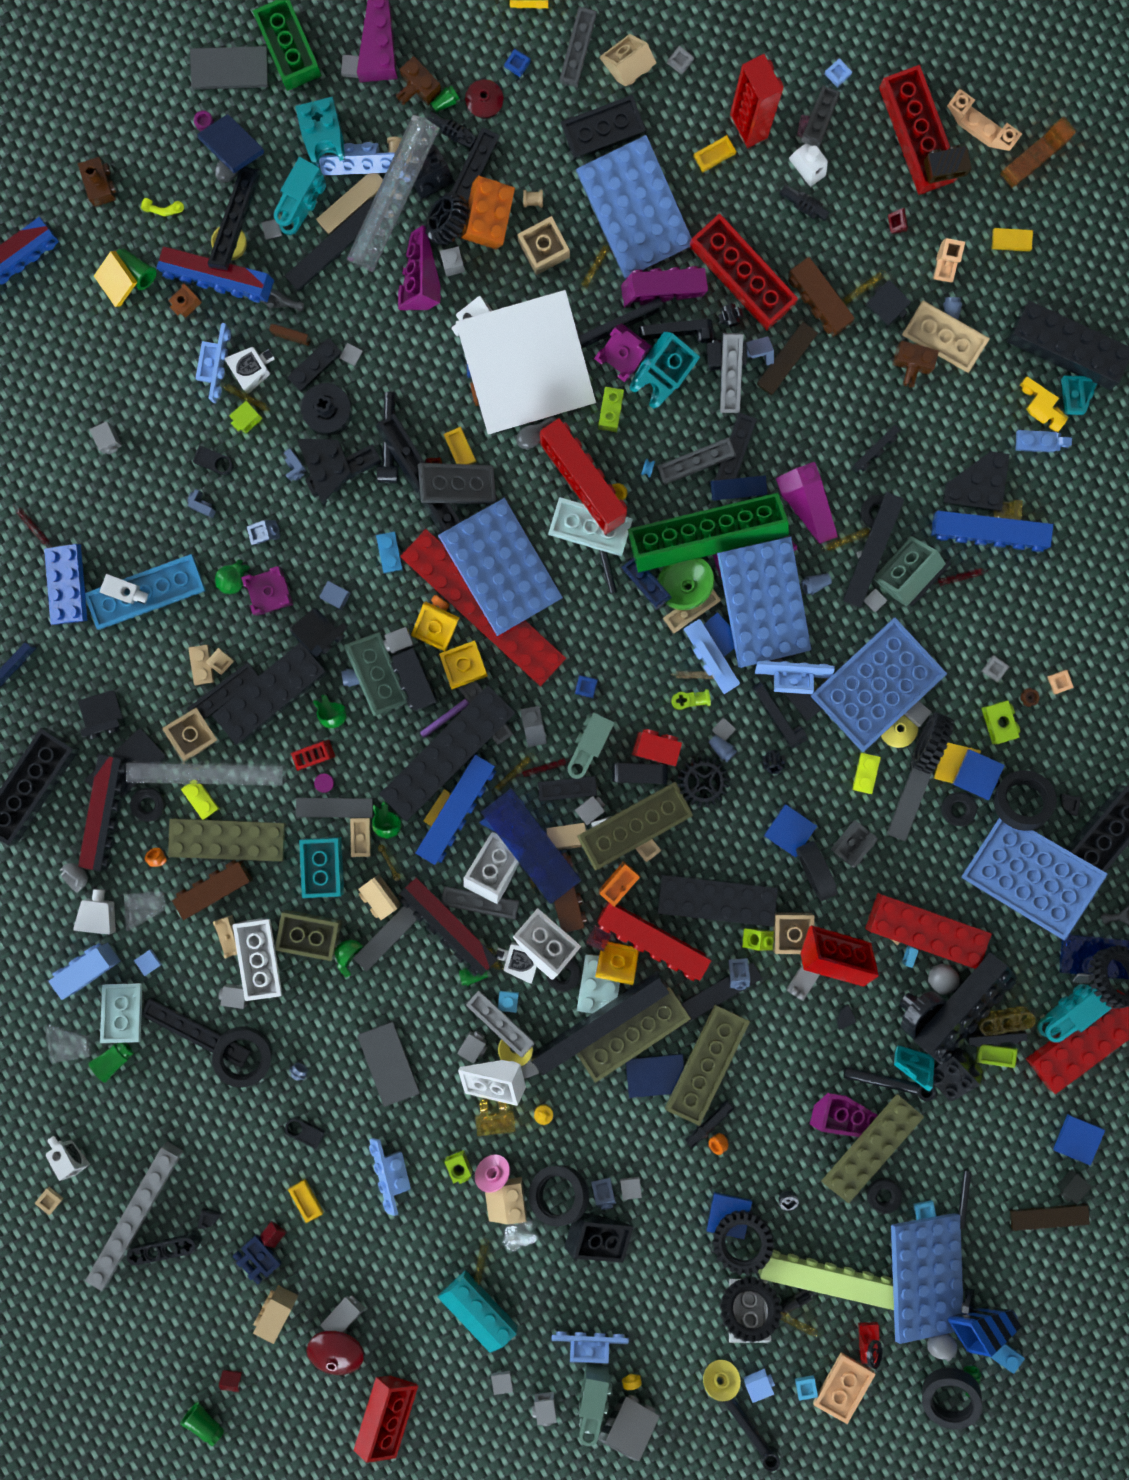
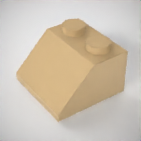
[600,34,656,86]
[163,708,217,762]
[358,874,402,920]
[485,1177,527,1224]

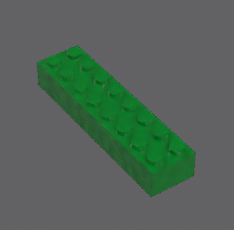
[628,493,789,573]

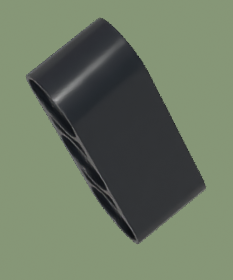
[612,763,668,784]

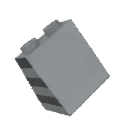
[598,1395,660,1461]

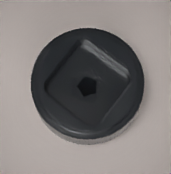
[778,1191,799,1211]

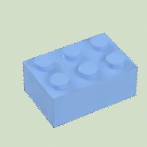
[49,943,121,1000]

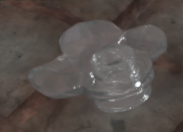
[503,1221,539,1251]

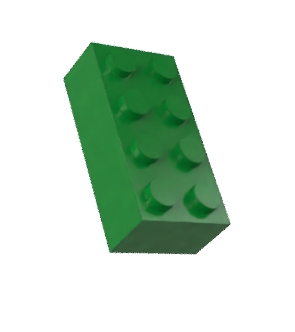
[252,0,322,91]

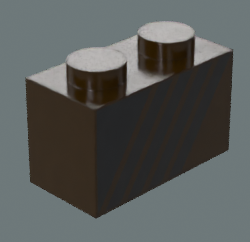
[924,145,972,184]

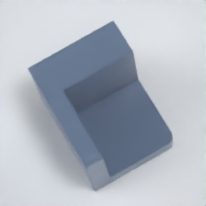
[746,336,774,365]
[320,581,351,610]

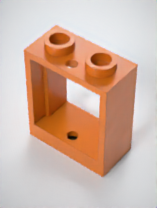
[599,861,640,907]

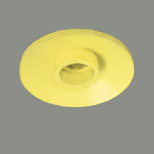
[881,715,918,748]
[703,1360,741,1401]

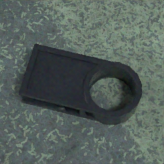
[193,445,234,476]
[285,1117,326,1149]

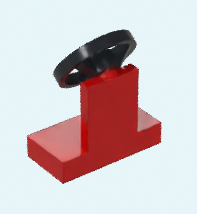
[858,1322,883,1369]

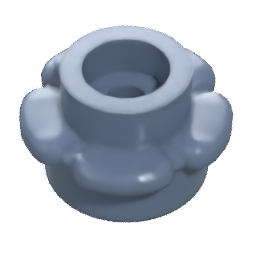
[289,1063,308,1081]

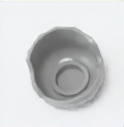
[60,863,88,893]
[928,964,960,995]
[927,1334,957,1362]

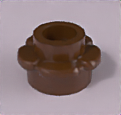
[1020,688,1040,707]

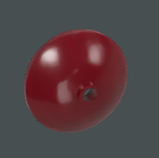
[307,1331,364,1375]

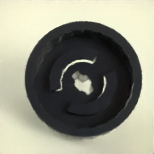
[301,383,353,436]
[899,991,947,1039]

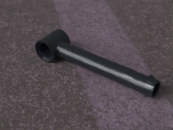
[377,392,398,483]
[843,1066,936,1101]
[723,1398,780,1472]

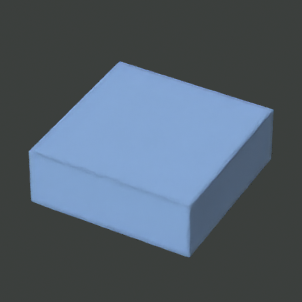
[824,58,852,88]
[134,949,162,976]

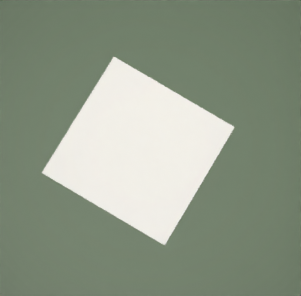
[456,290,596,434]

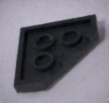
[943,451,1010,512]

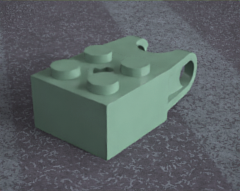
[568,713,615,779]
[579,1363,612,1446]

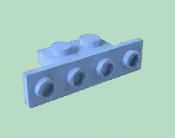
[319,142,397,175]
[196,323,231,403]
[683,619,740,694]
[755,660,835,694]
[369,1138,411,1216]
[552,1331,629,1364]

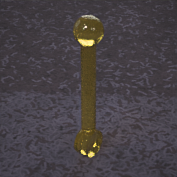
[378,845,401,881]

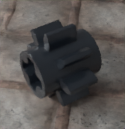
[718,304,744,328]
[762,750,786,774]

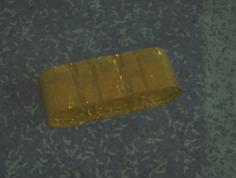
[977,1006,1036,1036]

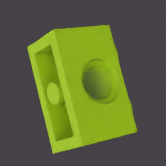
[598,387,624,432]
[981,701,1020,744]

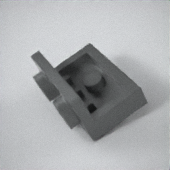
[830,820,878,868]

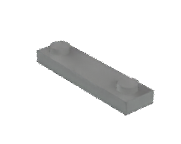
[720,333,743,413]
[466,991,535,1058]

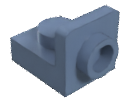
[284,448,306,481]
[188,489,216,518]
[247,520,280,545]
[728,958,750,990]
[591,1178,616,1210]

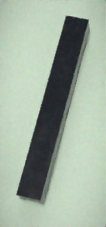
[375,413,461,533]
[531,971,669,1076]

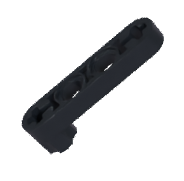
[638,319,714,343]
[751,682,809,750]
[126,1230,202,1265]

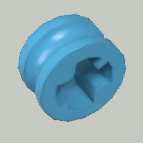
[641,458,655,477]

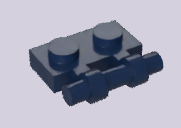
[232,1234,282,1285]

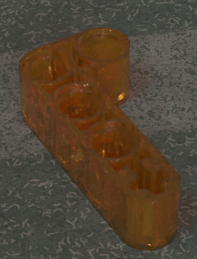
[1000,116,1077,189]

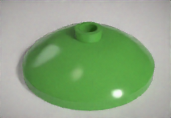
[658,558,714,610]

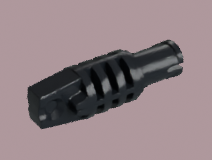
[426,110,477,149]
[779,184,830,221]

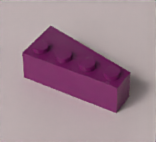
[357,0,398,83]
[621,266,708,308]

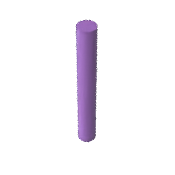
[420,698,470,738]

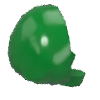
[215,559,250,595]
[313,694,346,728]
[372,802,401,839]
[334,939,363,978]

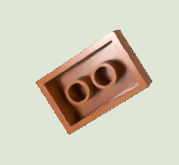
[461,176,515,250]

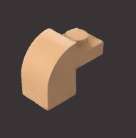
[933,238,965,283]

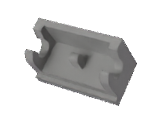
[320,1295,365,1333]

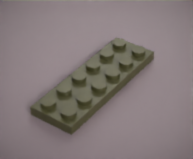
[577,782,693,870]
[168,818,285,862]
[577,986,691,1083]
[665,1004,750,1126]
[821,1094,924,1203]

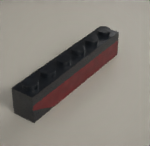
[78,753,128,871]
[398,878,498,978]

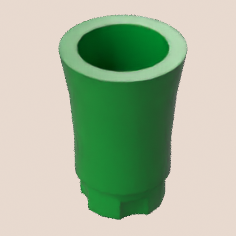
[116,248,157,290]
[88,1043,134,1083]
[180,1402,224,1446]

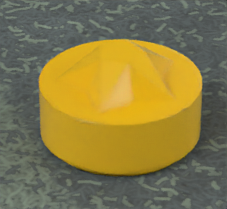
[612,483,627,501]
[534,1104,553,1125]
[622,1374,642,1390]

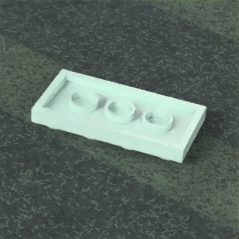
[548,497,633,556]

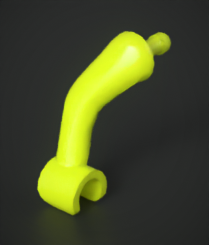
[141,198,184,217]

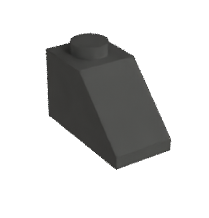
[520,706,547,747]

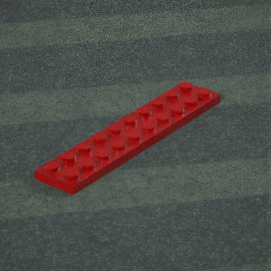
[400,529,566,687]

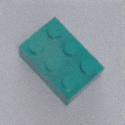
[299,837,344,898]

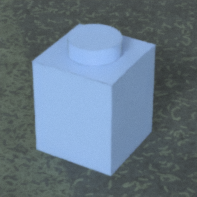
[743,1369,775,1403]

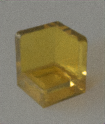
[993,500,1023,520]

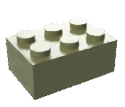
[275,910,342,961]

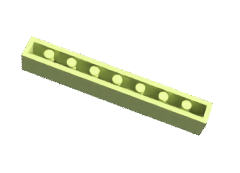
[758,1250,894,1310]

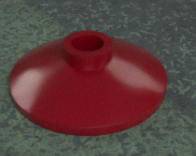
[465,79,503,118]

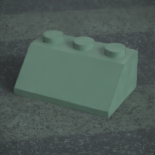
[873,536,946,606]

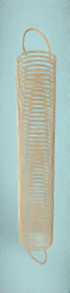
[670,671,714,679]

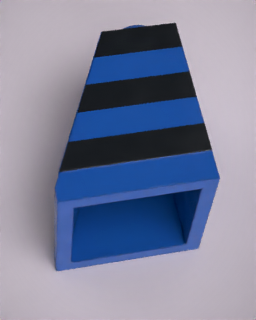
[947,1306,1022,1357]

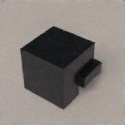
[866,280,911,328]

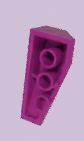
[398,225,441,310]
[776,462,838,544]
[810,1093,878,1137]

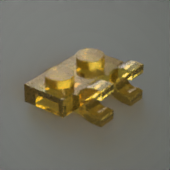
[475,1099,516,1136]

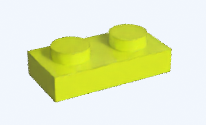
[852,753,881,794]
[181,778,220,820]

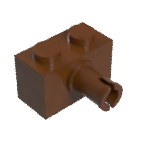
[396,56,441,106]
[77,157,117,207]
[892,341,939,387]

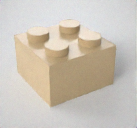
[517,216,570,275]
[772,913,814,954]
[253,1285,298,1344]

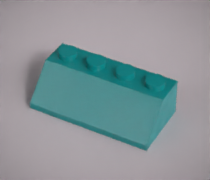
[438,1270,518,1353]

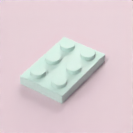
[577,953,620,1013]
[100,983,142,1043]

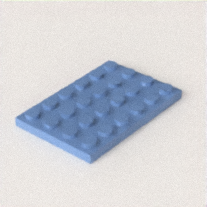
[576,135,692,279]
[438,498,563,636]
[717,537,811,668]
[810,618,947,752]
[961,818,1108,941]
[891,1213,963,1344]

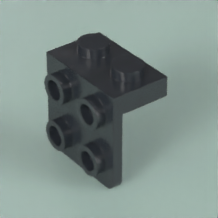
[402,144,455,200]
[290,608,348,658]
[78,690,126,740]
[933,1047,984,1101]

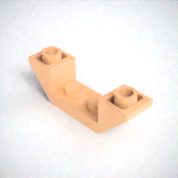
[947,89,1022,151]

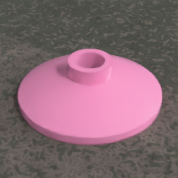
[475,1155,510,1193]

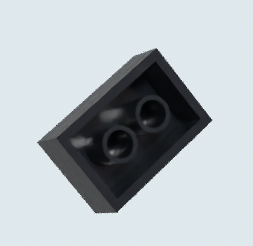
[391,648,439,712]

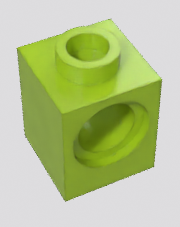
[229,401,263,434]
[742,928,774,951]
[445,1150,472,1184]

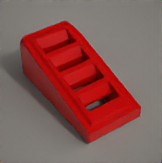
[291,739,335,771]

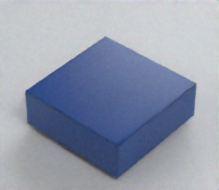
[504,48,531,78]
[575,675,598,698]

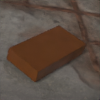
[269,323,311,346]

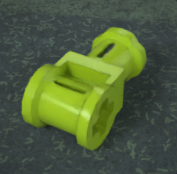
[671,689,711,710]

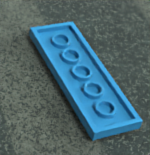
[85,554,206,630]

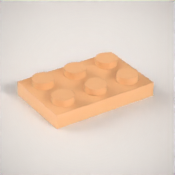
[813,1352,876,1424]

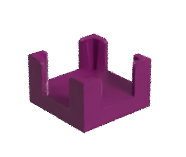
[594,323,652,382]
[241,566,294,616]

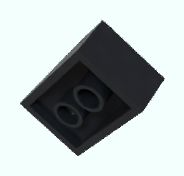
[564,1213,634,1263]

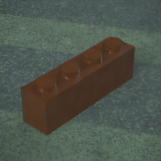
[788,257,855,337]
[543,852,587,933]
[172,860,253,920]

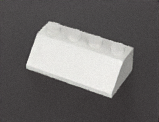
[233,919,282,1001]

